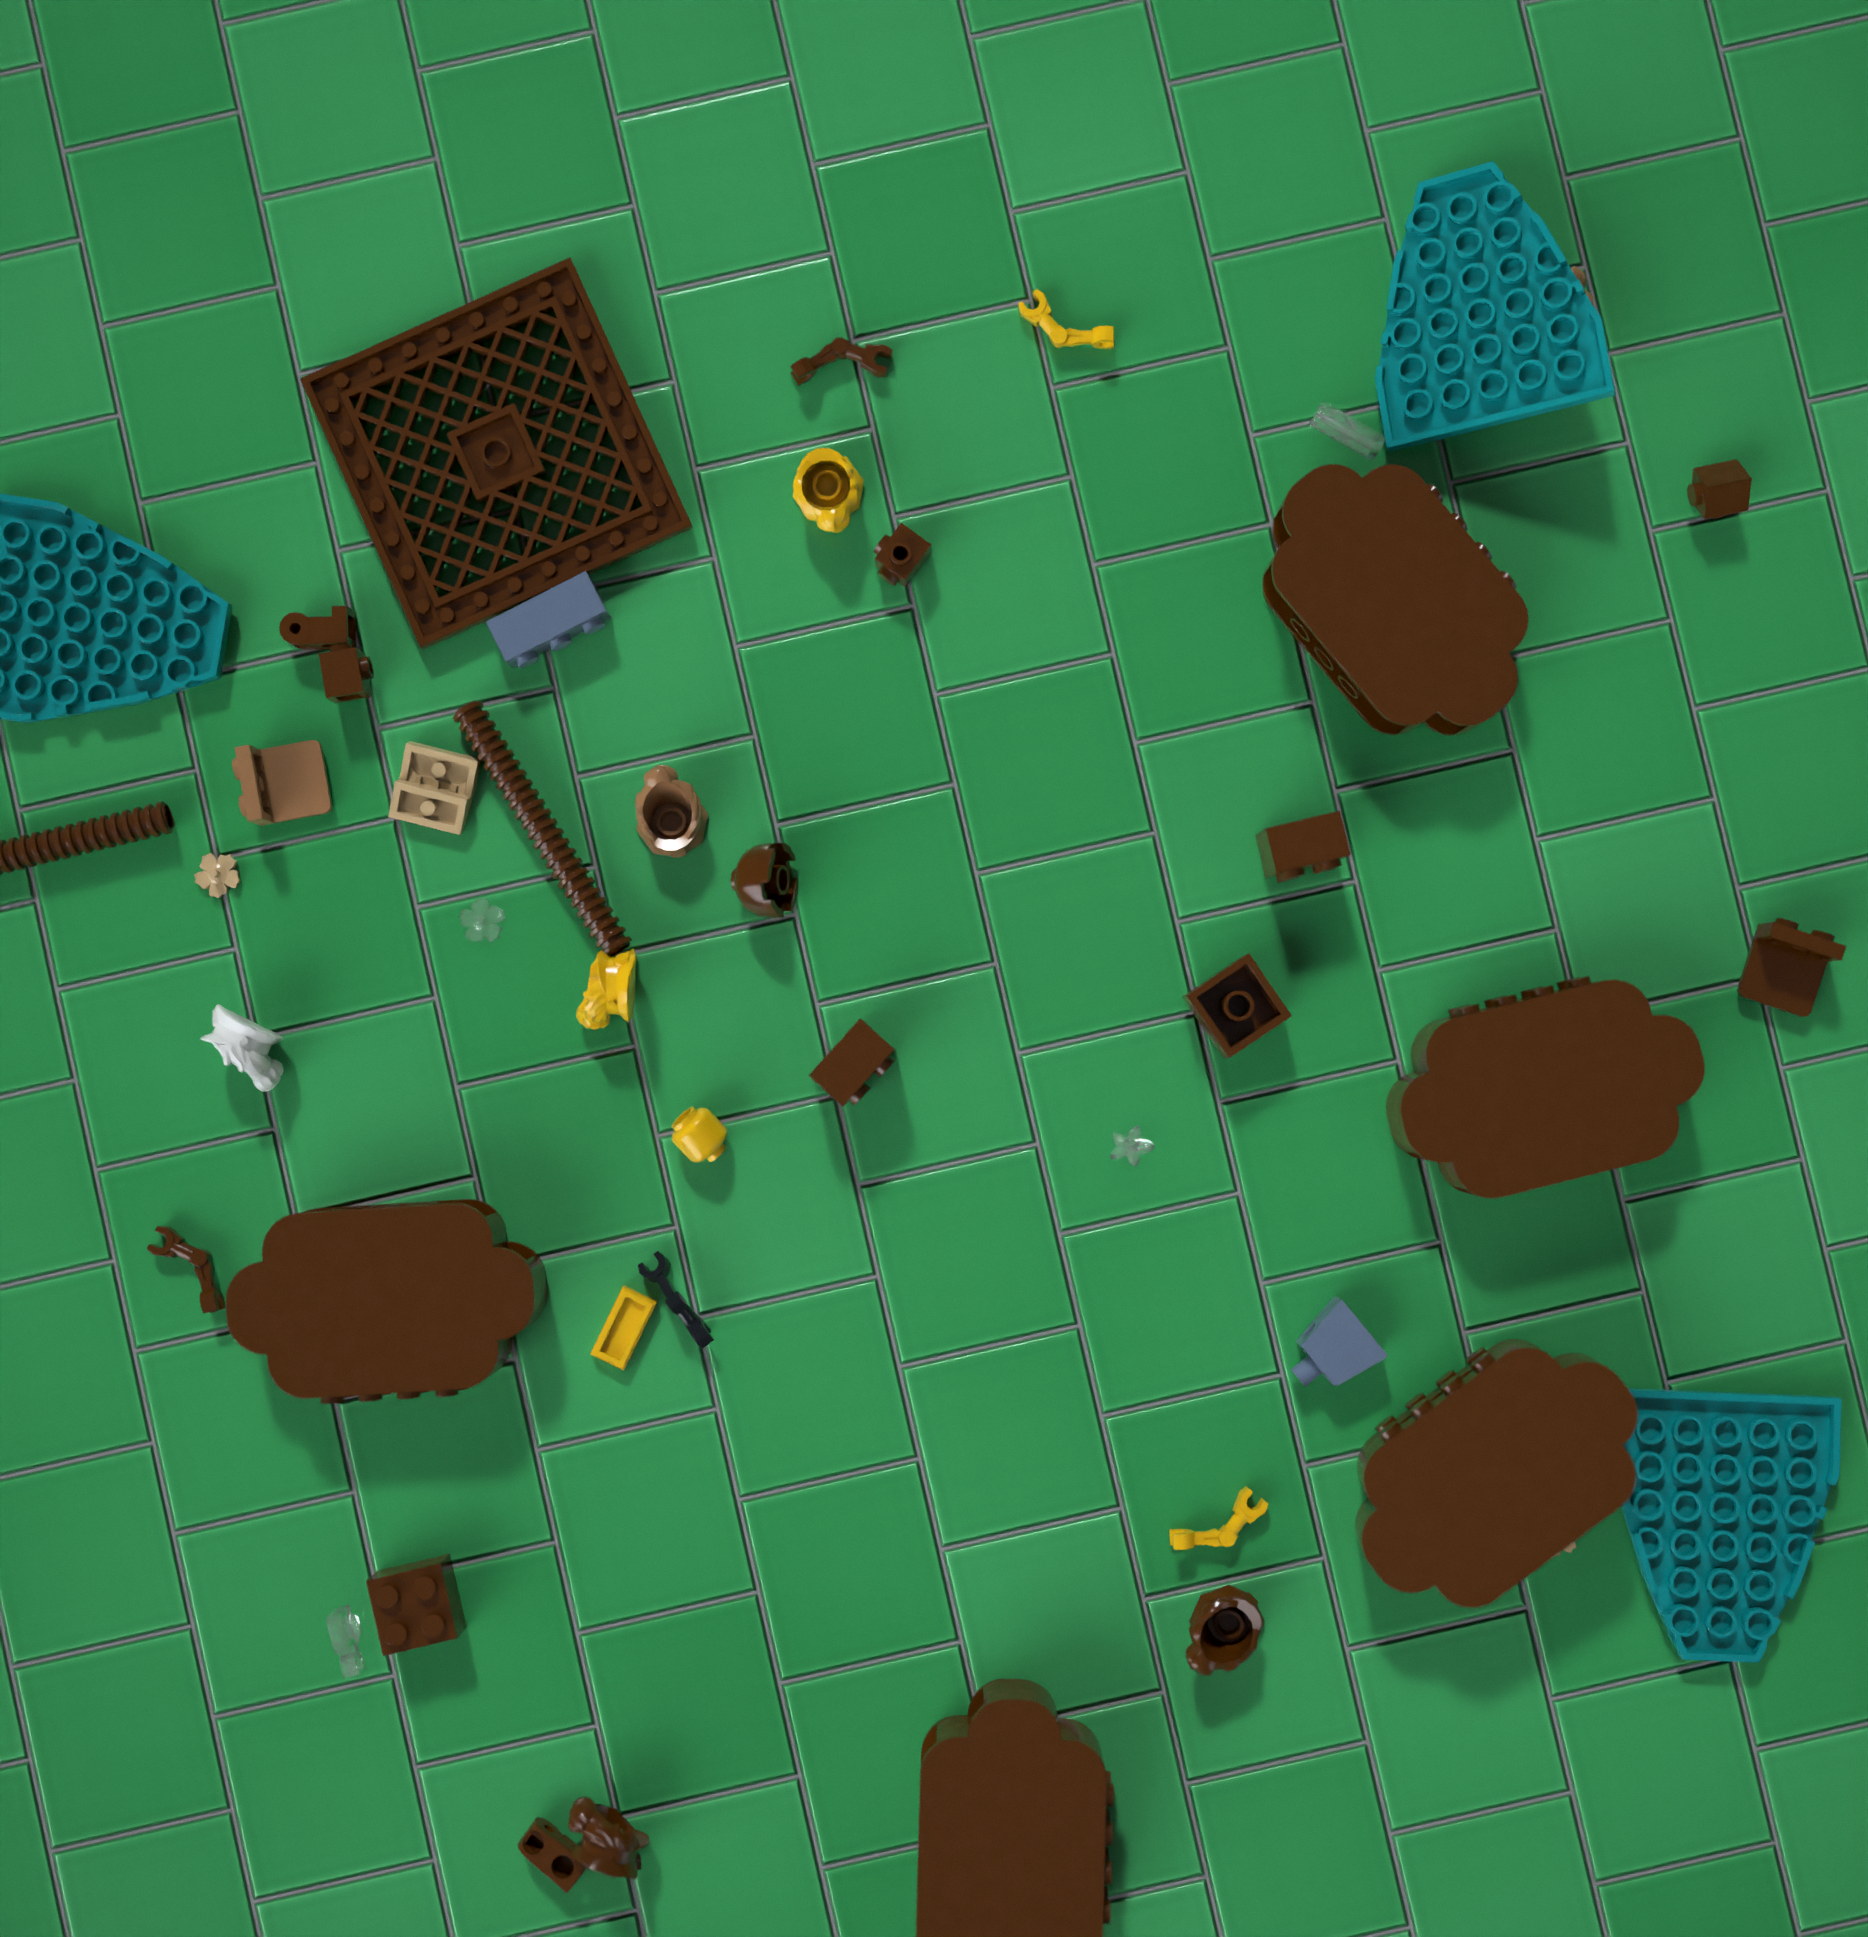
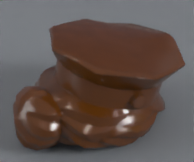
[1186,1584,1265,1676]
[568,1797,650,1879]

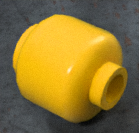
[671,1107,727,1163]

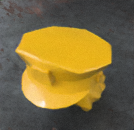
[792,448,864,533]
[576,949,637,1030]

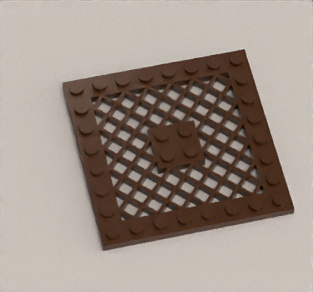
[300,257,693,650]

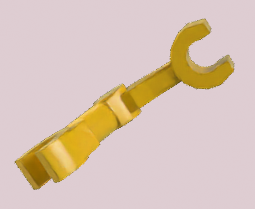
[1018,289,1114,349]
[1169,1486,1269,1550]

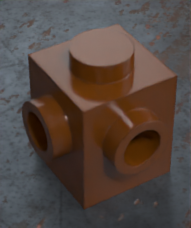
[1687,459,1752,519]
[874,523,932,588]
[319,644,374,703]

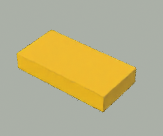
[590,1285,658,1371]

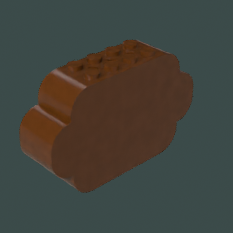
[1262,464,1528,736]
[1386,976,1705,1199]
[226,1199,547,1404]
[1355,1339,1638,1608]
[916,1679,1114,1937]

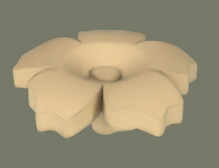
[194,853,241,898]

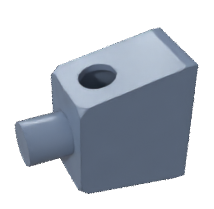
[1291,1296,1388,1387]

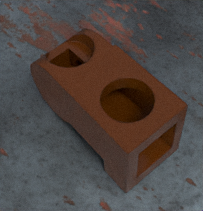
[279,606,356,650]
[517,1817,586,1893]

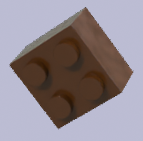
[1255,811,1351,883]
[1182,953,1292,1058]
[809,1019,896,1106]
[366,1554,467,1656]

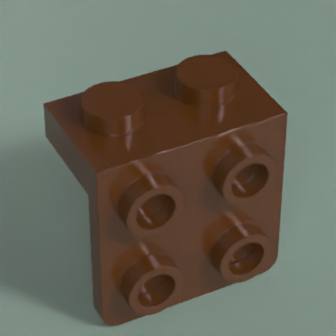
[1737,918,1846,1017]

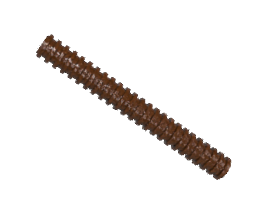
[453,701,632,957]
[0,801,174,875]

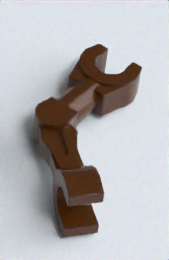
[790,337,893,386]
[147,1226,226,1314]

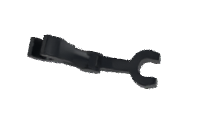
[638,1251,714,1349]

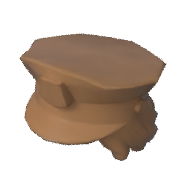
[635,765,708,858]

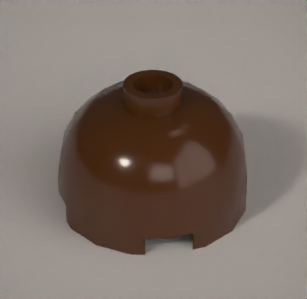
[731,843,798,918]

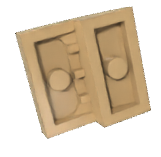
[388,741,481,835]

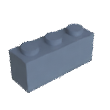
[486,571,611,668]

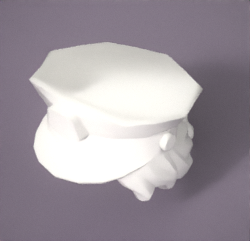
[200,1004,284,1092]

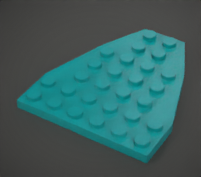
[1375,161,1616,452]
[0,493,233,723]
[1621,1388,1842,1663]

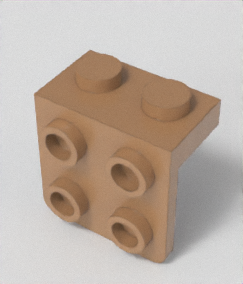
[232,740,333,826]

